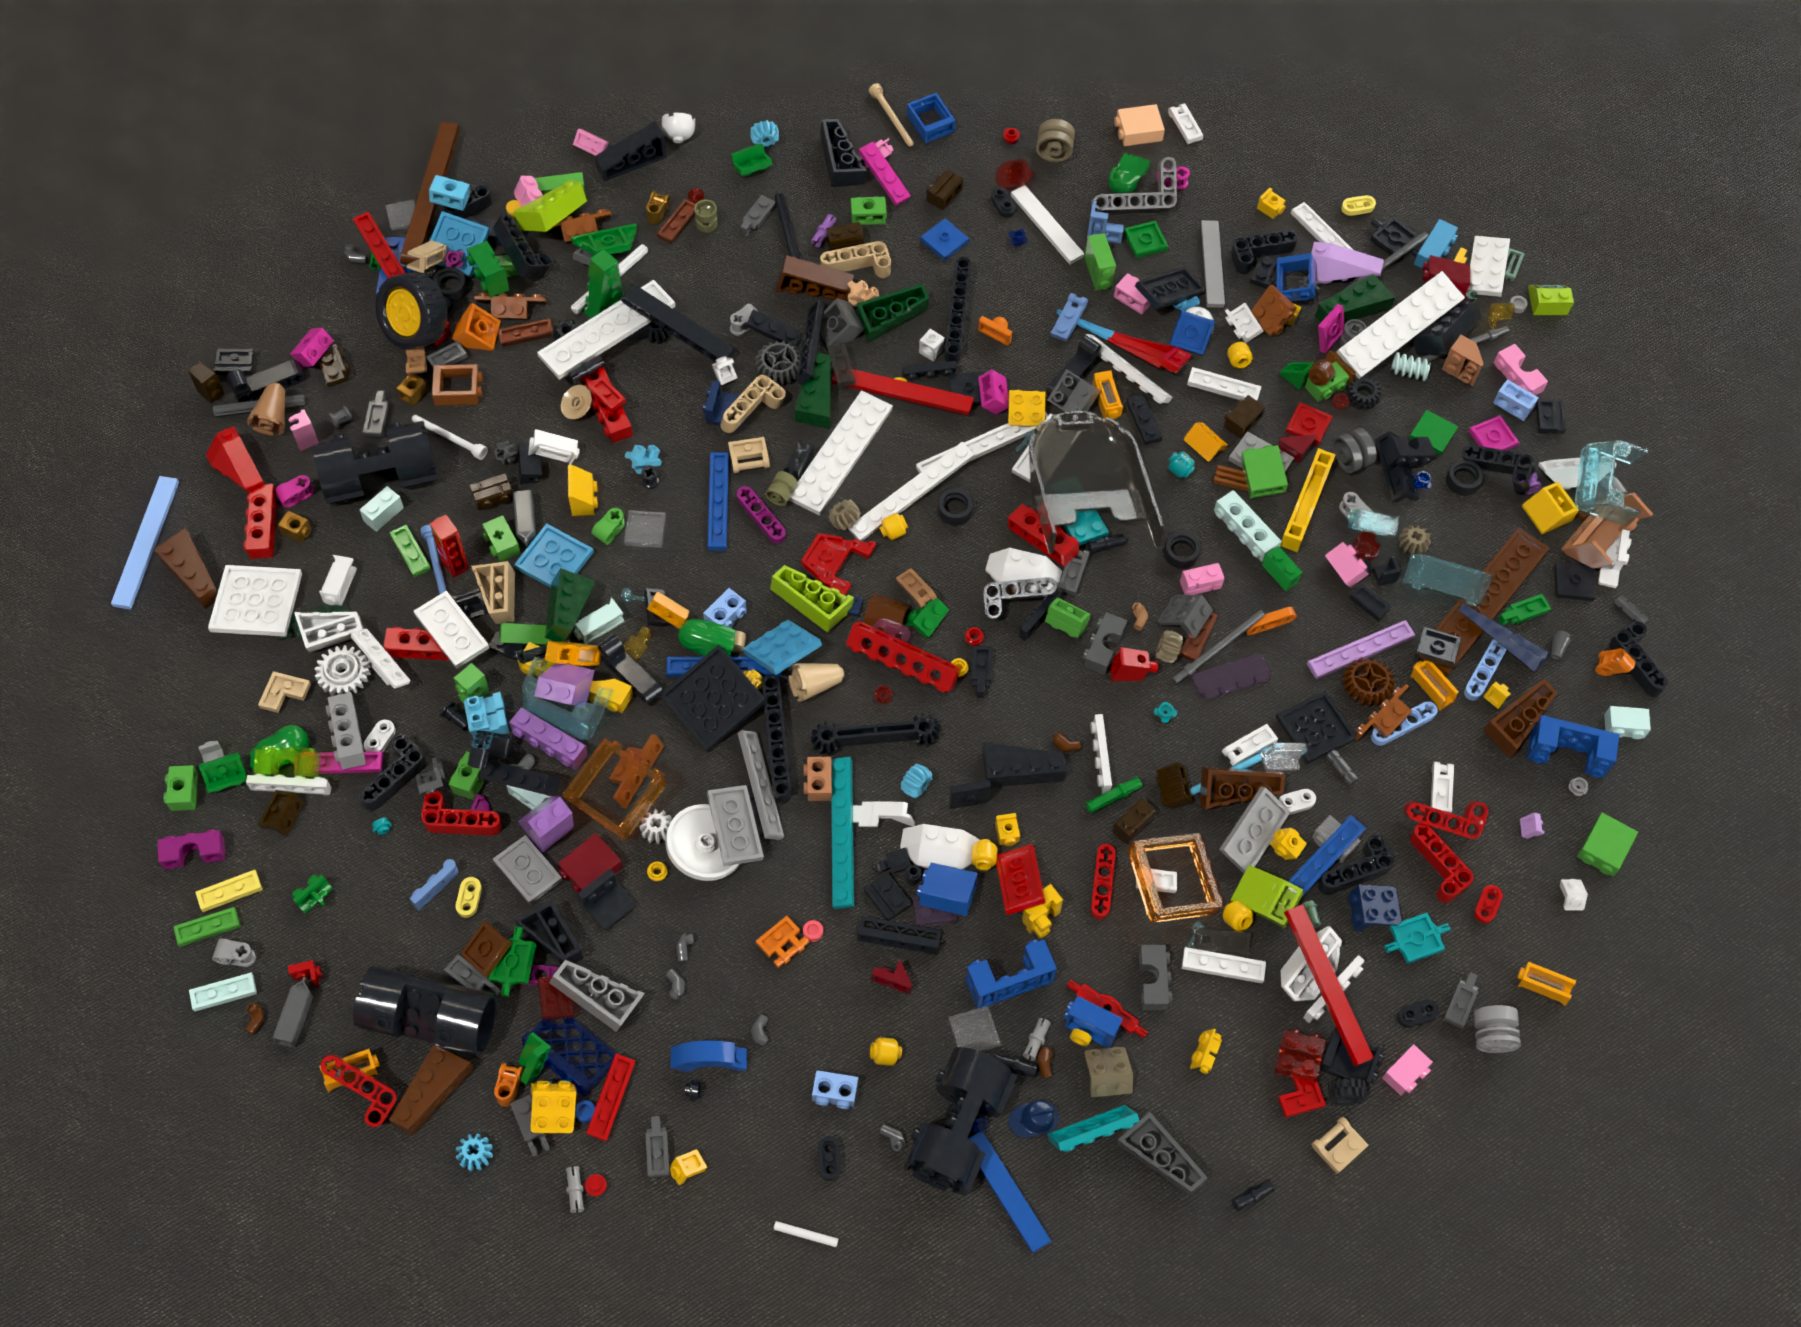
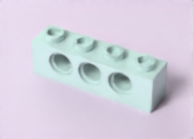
[1214,490,1282,562]

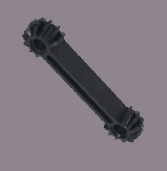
[552,319,670,344]
[811,713,941,755]

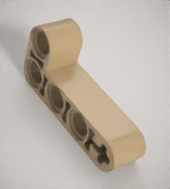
[820,241,891,278]
[720,375,786,433]

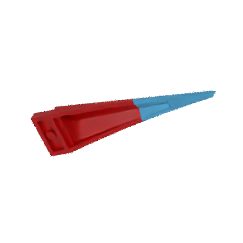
[1057,309,1192,373]

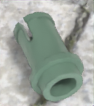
[1303,901,1322,927]

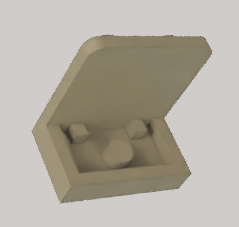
[1085,1047,1133,1097]

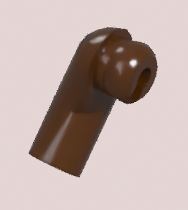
[1053,733,1081,752]
[245,1002,264,1035]
[1037,1047,1053,1078]

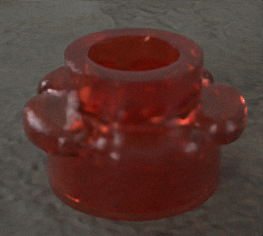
[688,188,704,204]
[1332,393,1350,410]
[874,685,893,704]

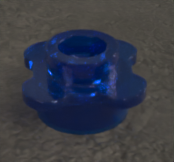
[1008,229,1028,246]
[1412,471,1432,489]

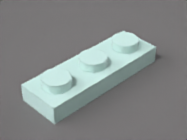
[189,972,257,1012]

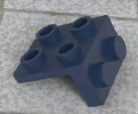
[702,380,743,428]
[1348,885,1401,932]

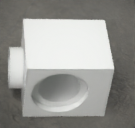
[919,329,945,361]

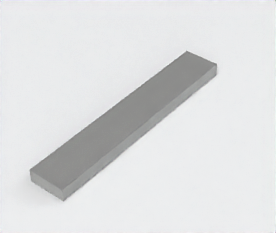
[1201,220,1225,308]
[738,730,784,840]

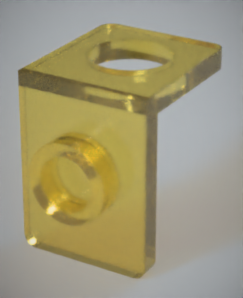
[1488,303,1515,329]

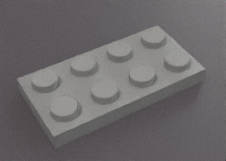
[707,785,764,866]
[1219,787,1290,873]

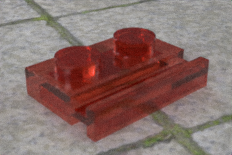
[537,977,574,1020]

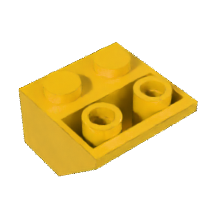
[1522,482,1579,534]

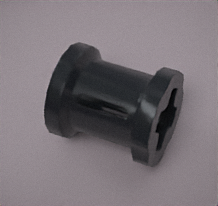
[641,465,659,489]

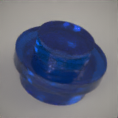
[971,1116,989,1133]

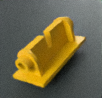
[1190,1029,1222,1074]

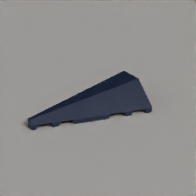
[1459,603,1551,672]

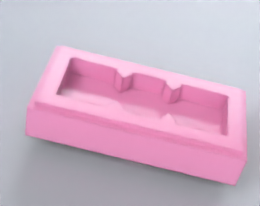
[573,129,609,156]

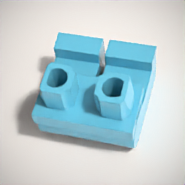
[464,692,510,737]

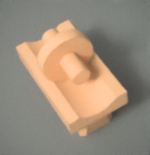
[847,280,879,307]

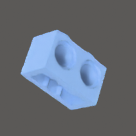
[1493,379,1539,421]
[703,588,747,628]
[812,1070,858,1109]

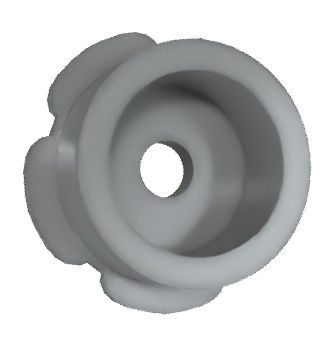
[1568,777,1588,796]

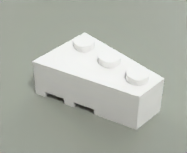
[294,612,364,653]

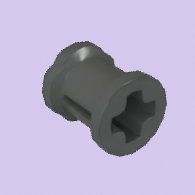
[329,406,353,429]

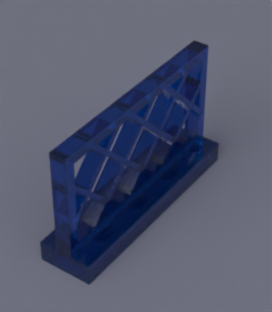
[522,1006,616,1097]

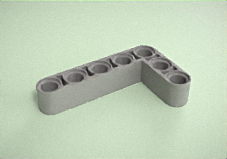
[1091,157,1177,211]

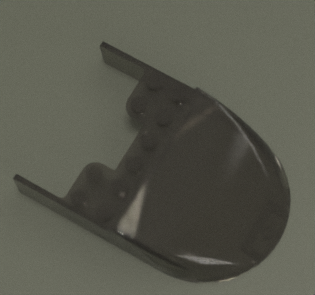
[1029,411,1164,554]

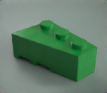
[466,241,509,298]

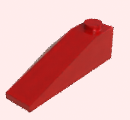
[206,426,264,491]

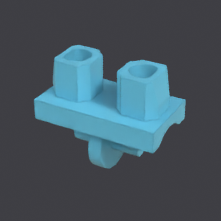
[624,445,662,474]

